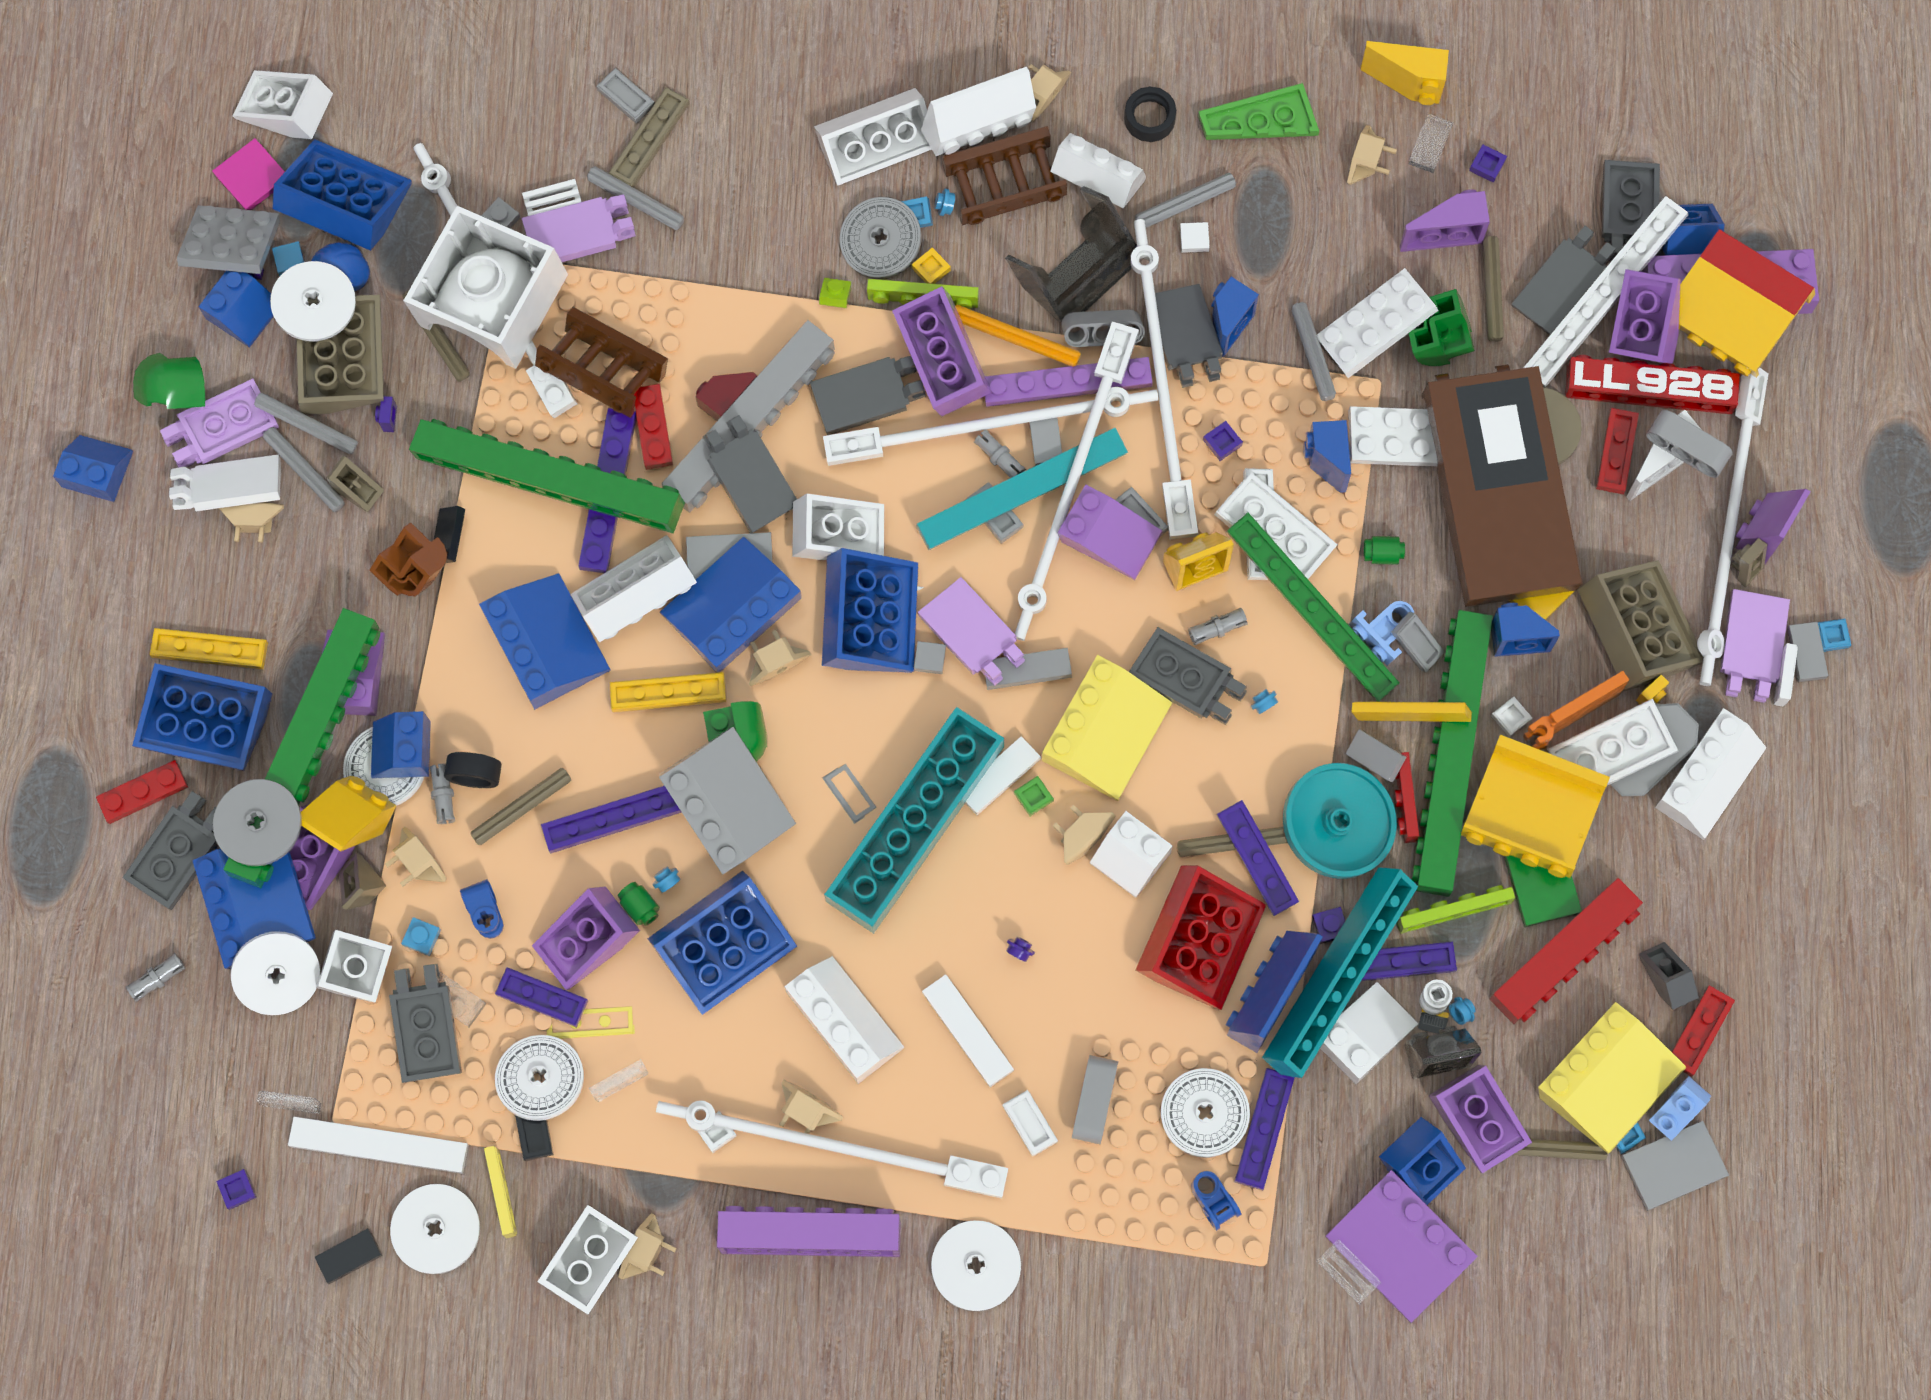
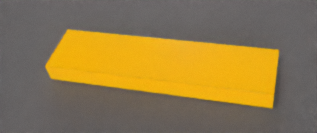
[150,628,268,670]
[610,672,726,712]
[1352,702,1472,722]

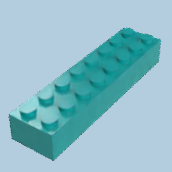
[824,707,1004,934]

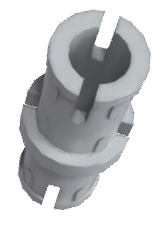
[974,430,1026,478]
[1188,608,1248,645]
[430,764,455,824]
[126,953,186,1002]

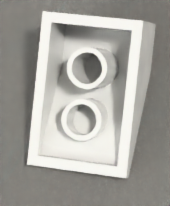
[233,70,333,139]
[1627,410,1702,501]
[792,494,884,560]
[1320,982,1418,1084]

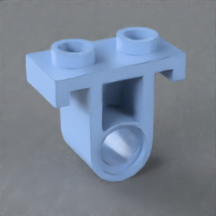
[1349,601,1414,666]
[1649,1076,1711,1141]

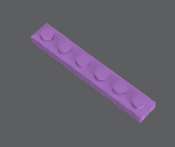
[985,357,1152,407]

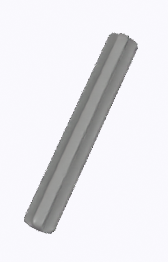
[587,166,684,230]
[1135,173,1236,228]
[1292,302,1336,401]
[254,393,358,454]
[263,427,345,512]

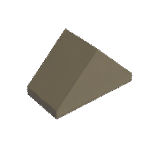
[326,456,384,512]
[339,853,386,910]

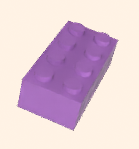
[892,287,992,416]

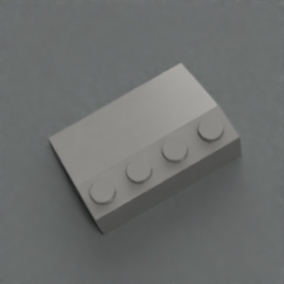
[659,727,796,874]

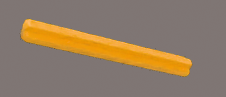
[955,305,1081,367]

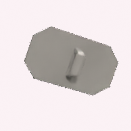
[1611,703,1699,796]

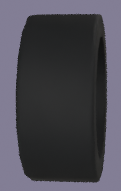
[1124,86,1177,142]
[444,752,502,788]

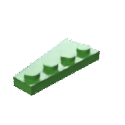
[1198,83,1319,140]

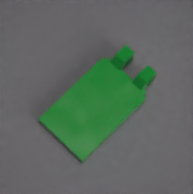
[1504,855,1582,927]

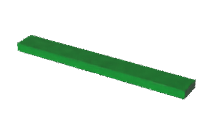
[1226,512,1400,702]

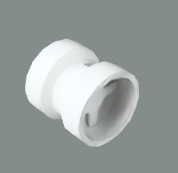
[1419,979,1453,1015]

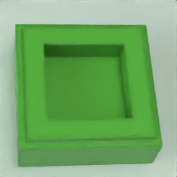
[1014,776,1054,817]

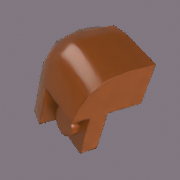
[369,523,447,597]

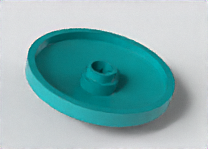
[1283,763,1397,879]

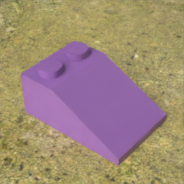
[1400,189,1490,252]
[1609,269,1681,363]
[1058,485,1162,580]
[1735,489,1811,564]
[322,630,385,716]
[289,805,355,910]
[532,886,640,990]
[1429,1065,1532,1173]

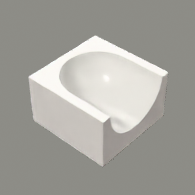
[403,206,568,369]

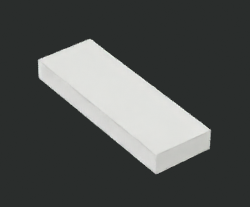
[965,736,1041,815]

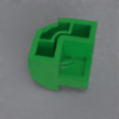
[1409,289,1475,366]
[133,353,205,409]
[703,701,767,762]

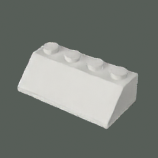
[921,66,1036,156]
[814,88,932,186]
[571,535,697,642]
[1655,708,1766,840]
[784,956,904,1084]

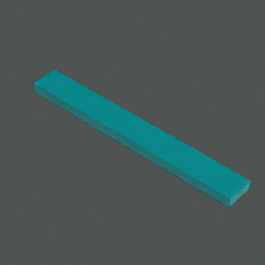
[916,428,1128,550]

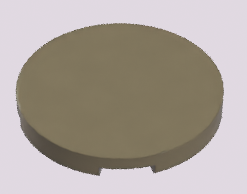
[1543,388,1582,465]

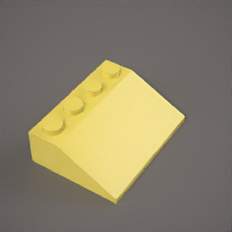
[1042,655,1172,801]
[1538,1002,1686,1154]

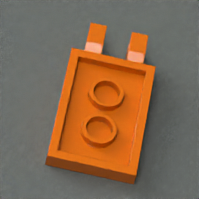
[1523,671,1629,750]

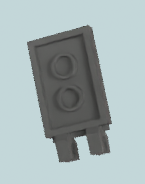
[1602,160,1660,261]
[1511,226,1616,335]
[1155,284,1223,388]
[810,356,926,435]
[702,415,797,533]
[1129,627,1247,725]
[122,791,217,910]
[389,964,462,1083]

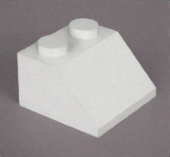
[1090,811,1172,898]
[316,930,392,1003]

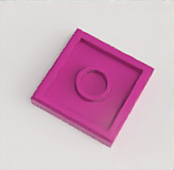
[212,138,285,210]

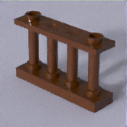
[943,126,1067,225]
[535,307,668,418]

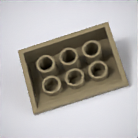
[297,295,384,415]
[1577,560,1704,691]

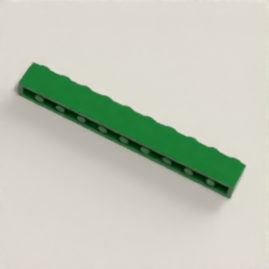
[409,419,685,534]
[223,608,380,888]
[1411,610,1493,897]

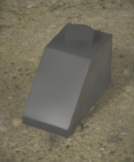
[1639,942,1699,1010]

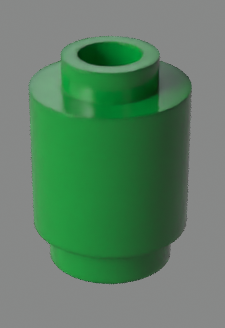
[1363,536,1405,565]
[618,882,660,926]

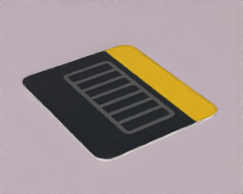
[1418,1009,1449,1035]

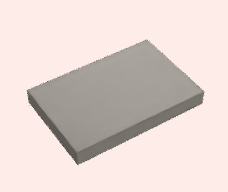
[686,532,773,580]
[1621,1121,1729,1211]

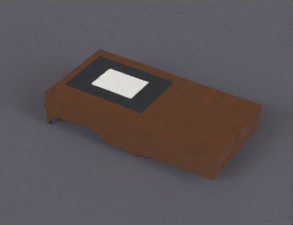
[1421,364,1582,607]

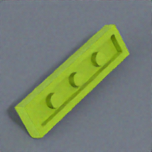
[867,279,979,309]
[1397,885,1515,934]

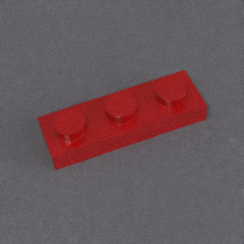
[634,384,673,470]
[1596,408,1639,495]
[1394,752,1419,843]
[96,760,188,824]
[1672,985,1735,1077]

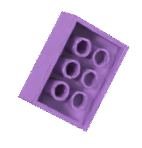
[1325,1170,1478,1323]

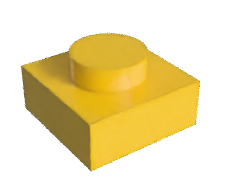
[912,247,951,284]
[1636,675,1669,704]

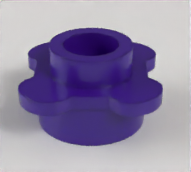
[1006,937,1035,962]

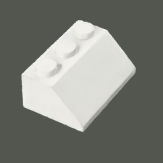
[1050,133,1146,208]
[537,1205,638,1314]

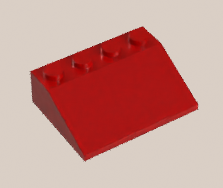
[1135,865,1266,1010]

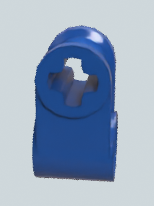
[460,879,504,939]
[1191,1171,1242,1231]

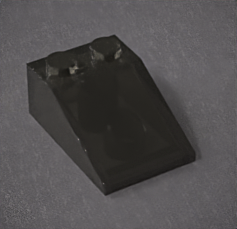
[1405,1026,1482,1079]

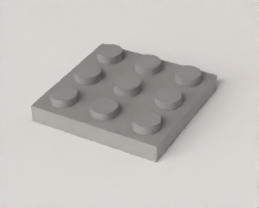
[177,205,280,274]

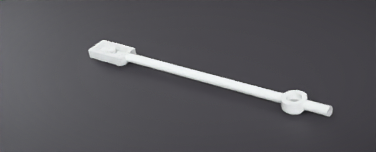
[413,143,578,418]
[1131,219,1198,540]
[1015,321,1139,641]
[1697,367,1768,686]
[823,387,1158,466]
[656,1101,1008,1199]

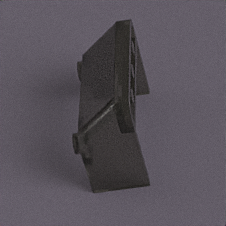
[1005,186,1137,322]

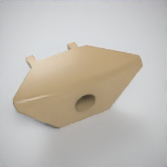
[1029,64,1072,122]
[1347,125,1397,185]
[219,502,284,543]
[749,630,812,686]
[1053,805,1116,865]
[385,827,447,887]
[779,1080,843,1134]
[618,1213,677,1280]

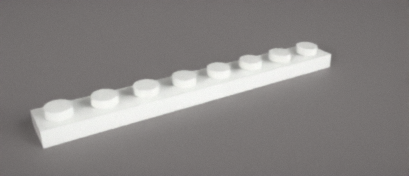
[1524,196,1688,387]

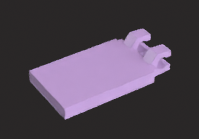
[522,194,636,262]
[160,379,279,468]
[918,577,1025,686]
[1720,589,1790,703]

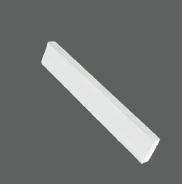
[288,1117,469,1174]

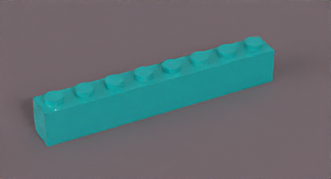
[1262,867,1418,1078]

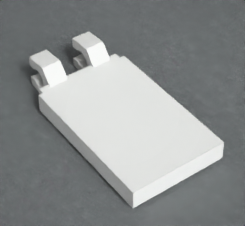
[169,454,281,511]

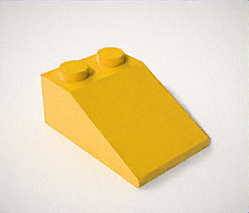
[1361,41,1449,105]
[1163,532,1234,591]
[301,776,396,852]

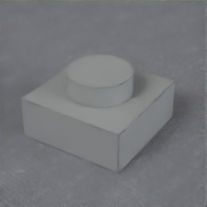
[481,197,521,228]

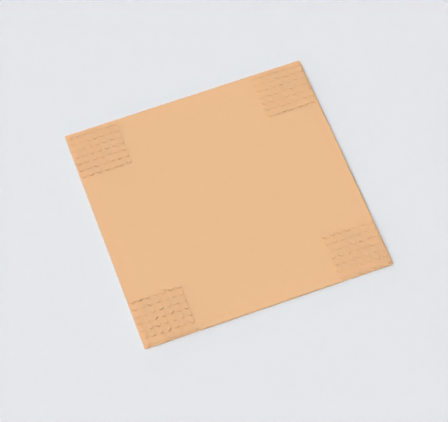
[332,265,1381,1267]

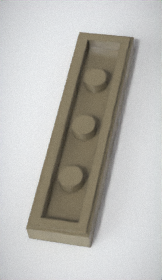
[608,87,690,188]

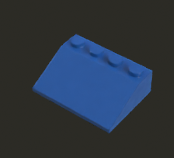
[273,139,412,251]
[660,537,801,673]
[822,548,918,673]
[479,573,611,710]
[132,663,273,771]
[192,849,316,969]
[647,871,797,1015]
[1226,931,1323,1053]

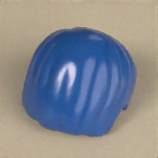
[311,242,370,292]

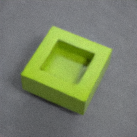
[819,278,851,308]

